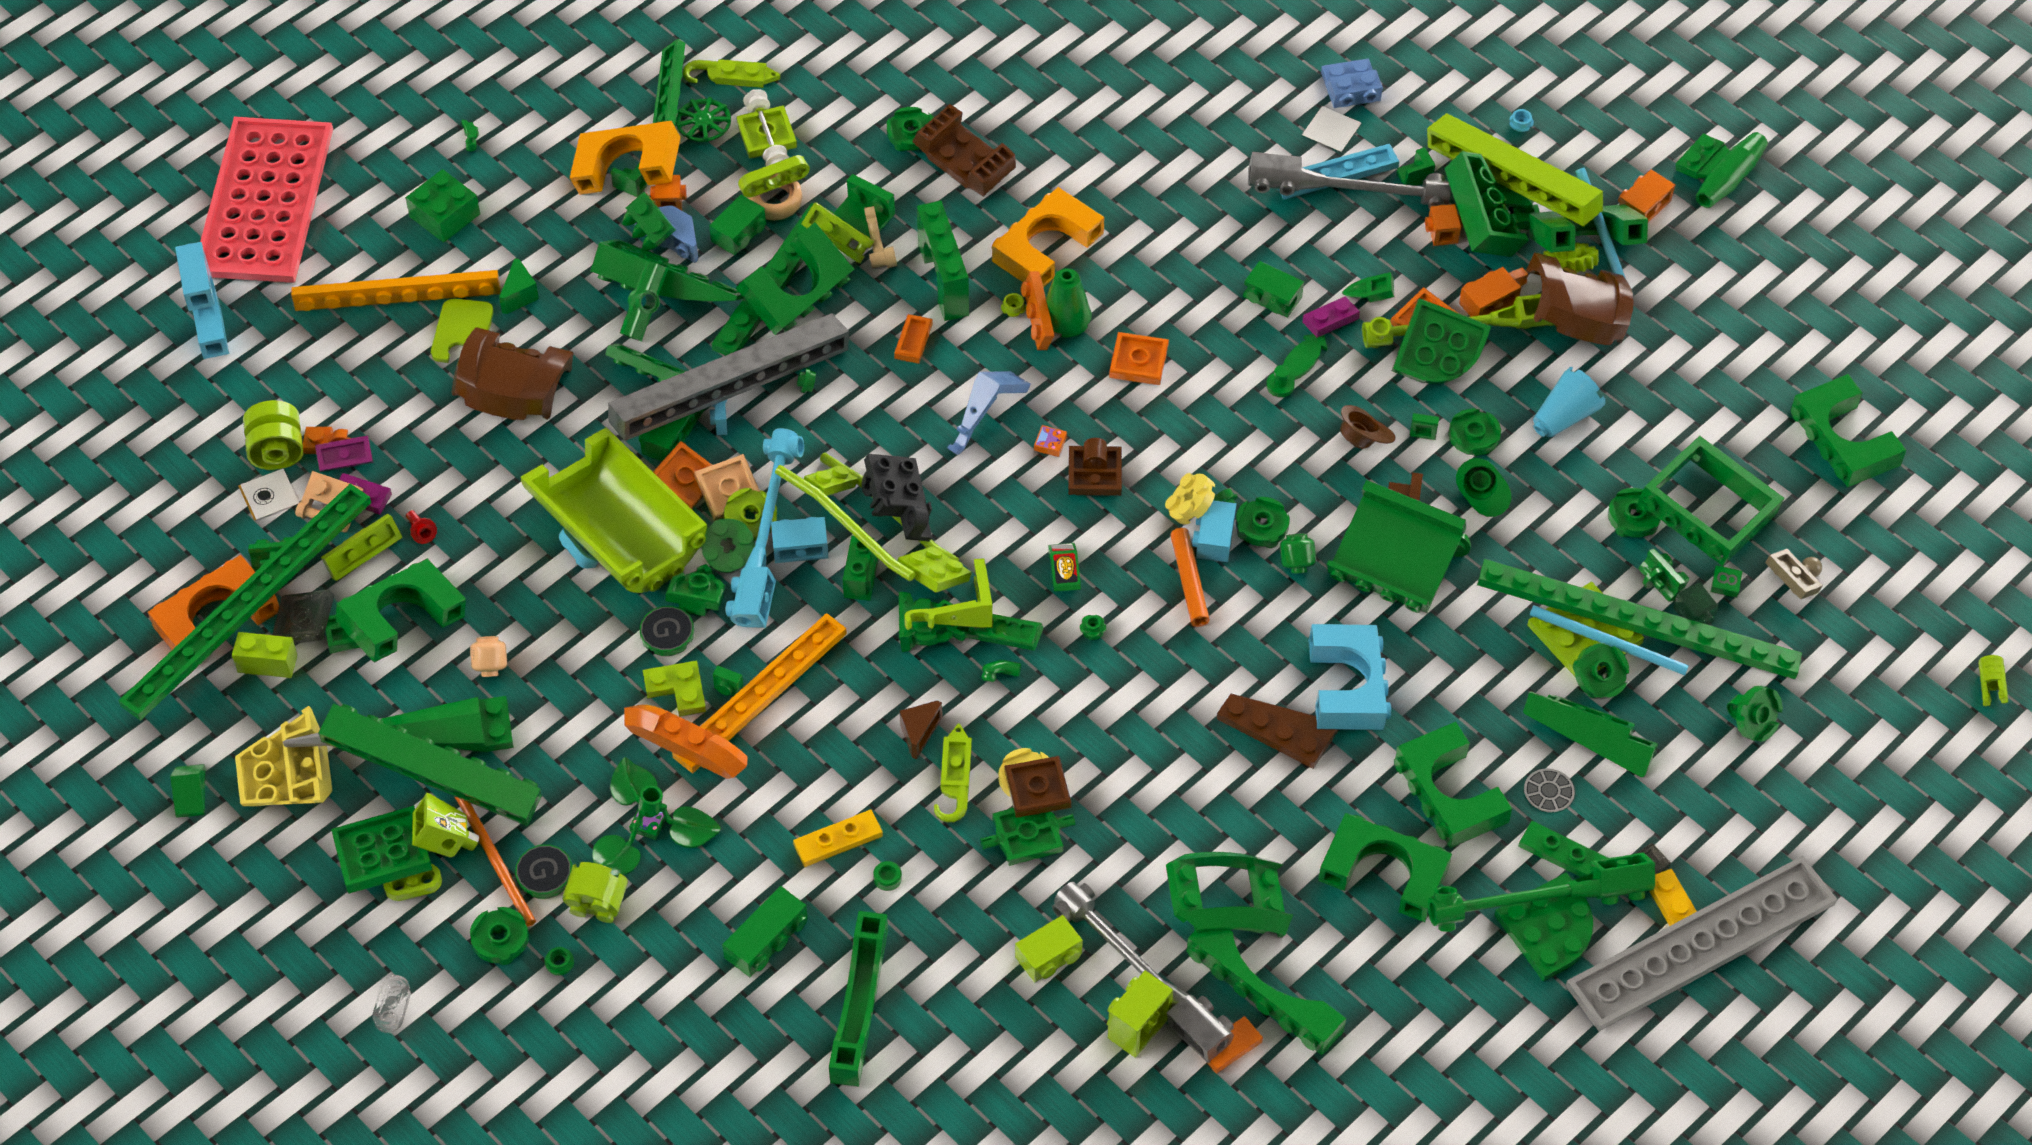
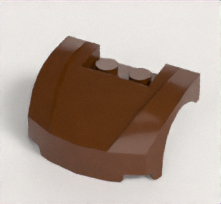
[1526,252,1634,345]
[452,327,574,420]

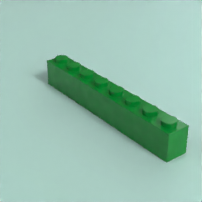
[318,703,542,827]

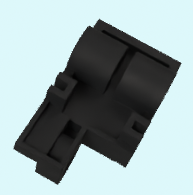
[862,454,932,541]

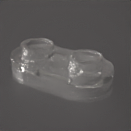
[372,975,411,1033]

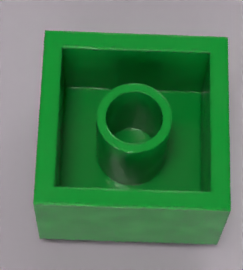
[405,169,480,243]

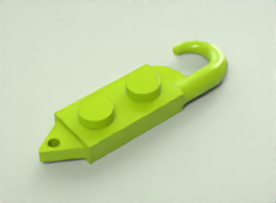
[683,59,781,88]
[934,723,972,823]

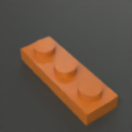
[1021,271,1055,350]

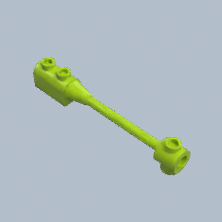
[1362,294,1554,348]

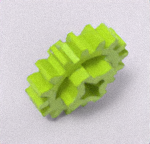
[1544,242,1599,273]

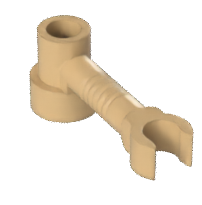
[864,206,897,269]

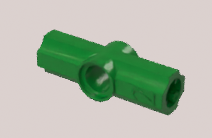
[620,261,668,342]

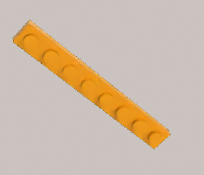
[291,270,501,311]
[672,613,847,774]

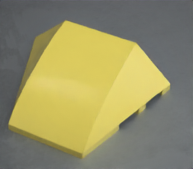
[235,706,333,806]

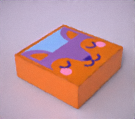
[1034,425,1067,457]

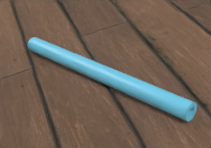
[1575,168,1626,279]

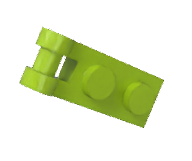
[801,203,874,263]

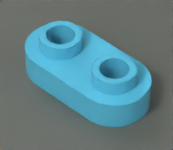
[559,527,599,569]

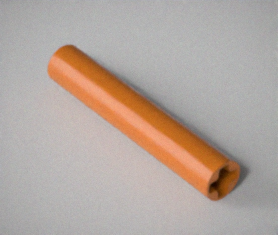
[1170,528,1210,627]

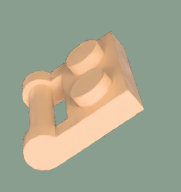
[295,471,363,533]

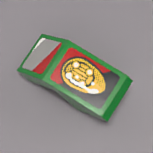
[1048,543,1081,592]

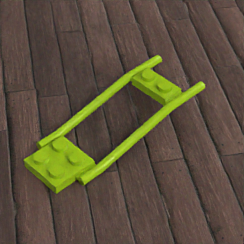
[775,452,972,592]

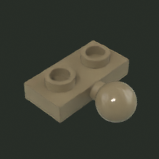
[1765,549,1823,600]

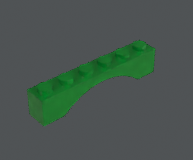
[829,911,888,1087]
[1187,929,1346,1055]

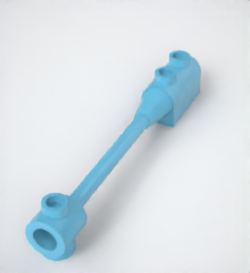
[726,428,804,628]

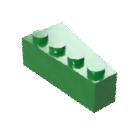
[1444,151,1529,257]

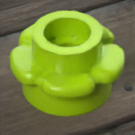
[1001,293,1026,317]

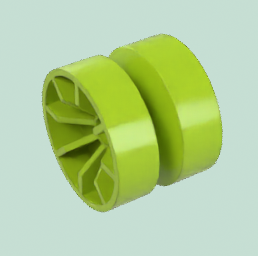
[243,400,303,470]

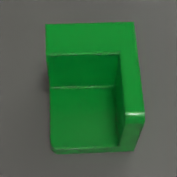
[1396,147,1436,186]
[610,162,648,197]

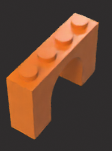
[148,555,281,650]

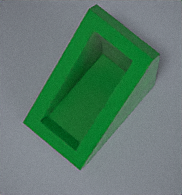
[499,258,539,314]
[170,764,205,818]

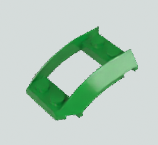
[1166,852,1293,938]

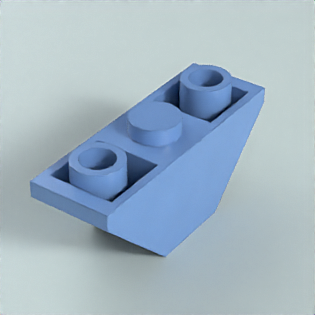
[635,205,698,263]

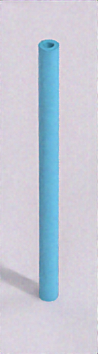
[1530,605,1689,676]

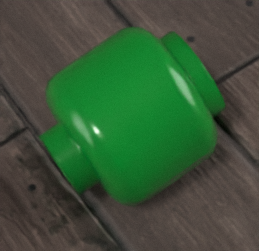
[1280,533,1316,573]

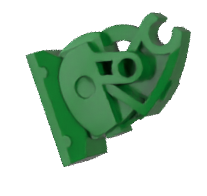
[899,592,974,652]

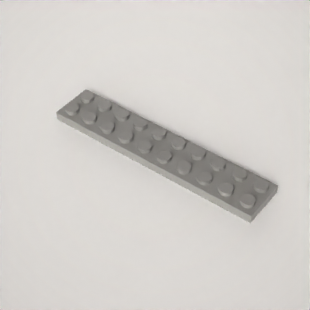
[1566,856,1837,1031]

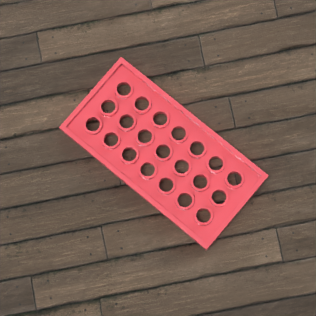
[200,117,333,283]

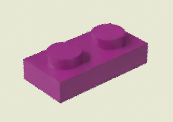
[1303,296,1360,337]
[315,435,373,472]
[339,473,392,515]

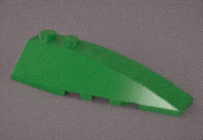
[590,239,744,301]

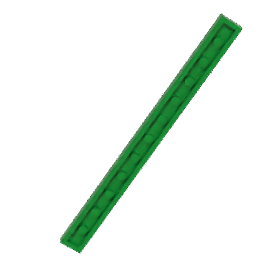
[118,484,371,721]
[1477,559,1802,679]

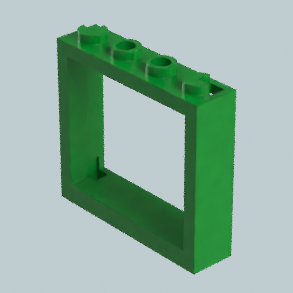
[1638,435,1785,566]

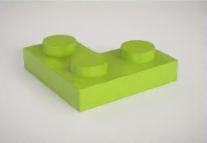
[643,661,706,717]

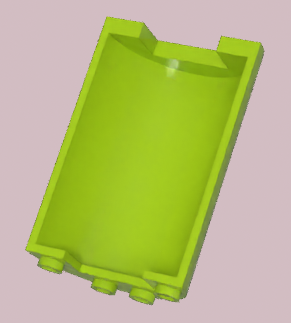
[521,427,707,593]

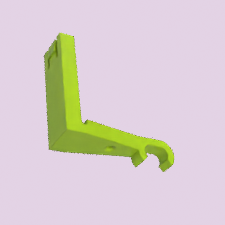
[905,558,993,630]

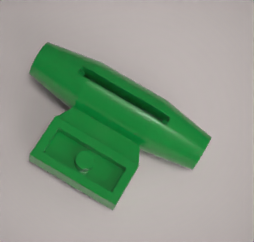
[1676,132,1768,208]

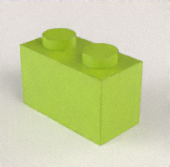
[232,632,298,678]
[1015,915,1083,983]

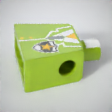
[412,793,479,857]

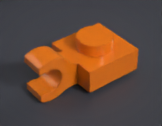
[303,427,351,454]

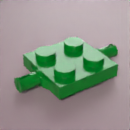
[980,808,1076,866]

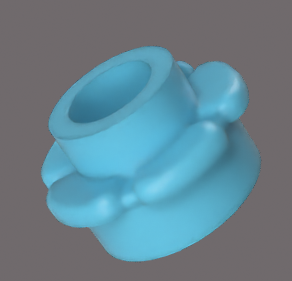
[1509,109,1534,132]

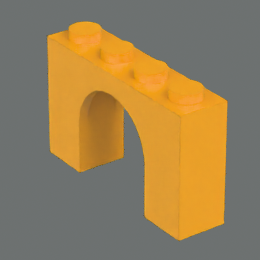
[570,121,681,195]
[991,187,1104,288]

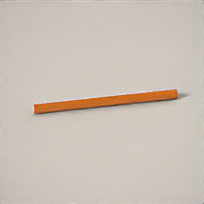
[455,797,536,927]

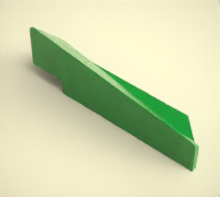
[1523,692,1658,777]

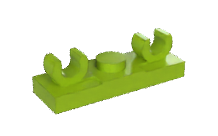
[321,514,403,581]

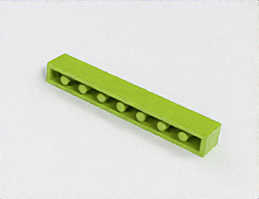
[1427,113,1603,226]

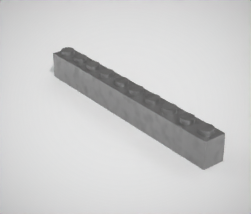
[608,313,849,441]

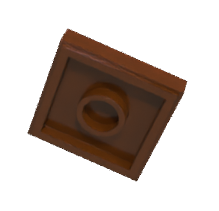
[1004,756,1071,818]

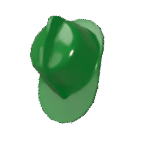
[1456,458,1512,517]

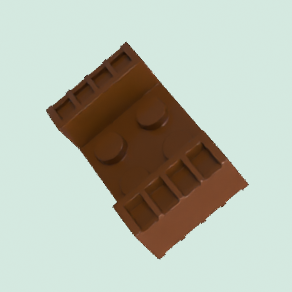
[913,104,1016,197]

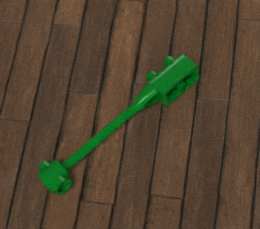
[1428,852,1655,932]

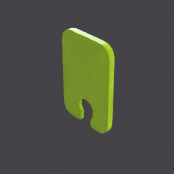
[431,299,494,363]

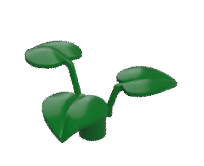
[592,757,721,877]

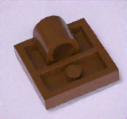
[1068,438,1122,496]

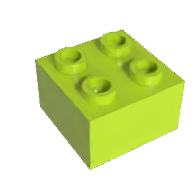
[1107,970,1173,1058]

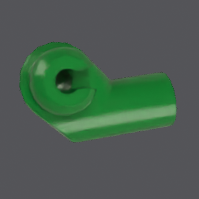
[981,659,1021,682]

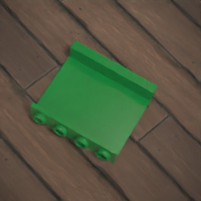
[1327,480,1466,613]

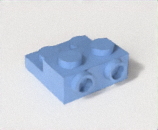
[1321,58,1383,108]

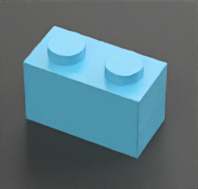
[1192,501,1236,562]
[771,517,828,563]

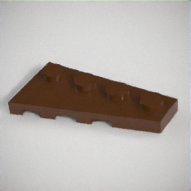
[1216,693,1340,769]

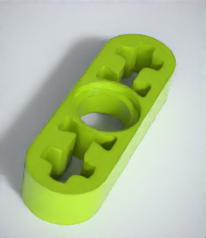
[738,155,810,198]

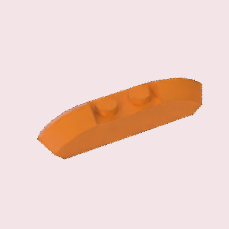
[624,705,748,779]

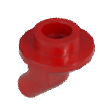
[405,510,437,544]

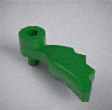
[461,120,479,152]

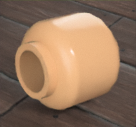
[470,636,507,677]

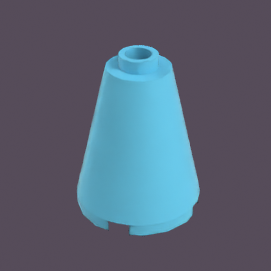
[1533,367,1605,437]

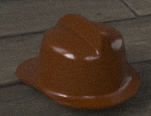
[1340,405,1396,449]

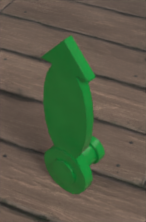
[1266,334,1327,397]

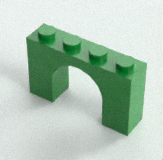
[917,201,969,321]
[1529,204,1648,253]
[736,222,854,335]
[1790,374,1907,487]
[336,558,466,663]
[1394,721,1513,848]
[1318,813,1452,922]

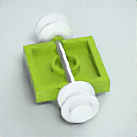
[736,90,797,166]

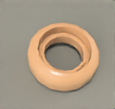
[748,173,802,221]

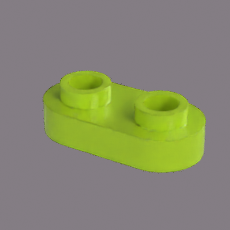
[383,864,442,901]

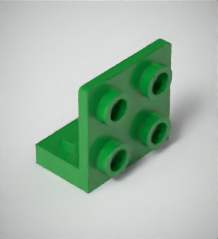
[833,174,895,242]

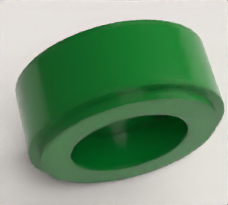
[873,861,902,891]

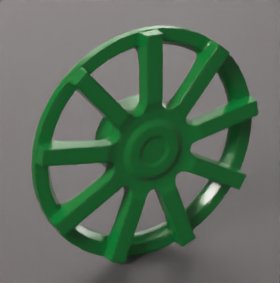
[676,97,731,142]

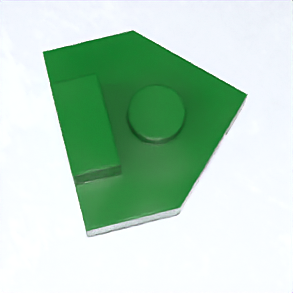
[665,564,725,616]

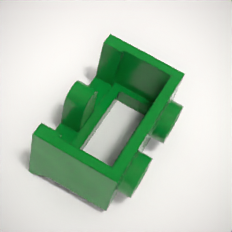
[843,535,879,601]

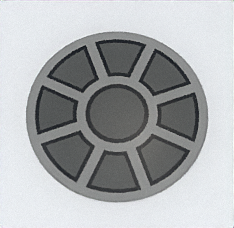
[1524,768,1575,812]

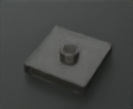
[272,590,334,644]

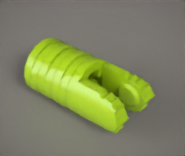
[1979,655,2008,706]

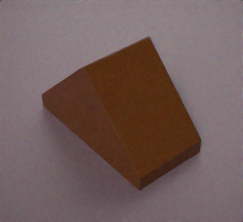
[900,701,942,759]

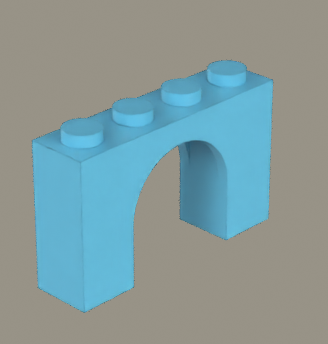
[175,242,229,359]
[1308,624,1391,730]

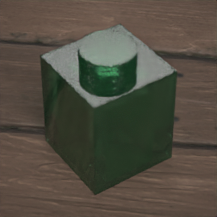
[1673,582,1719,625]

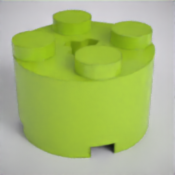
[562,862,628,923]

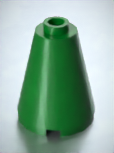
[1046,269,1092,337]

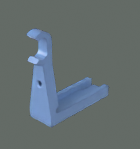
[947,371,1031,455]

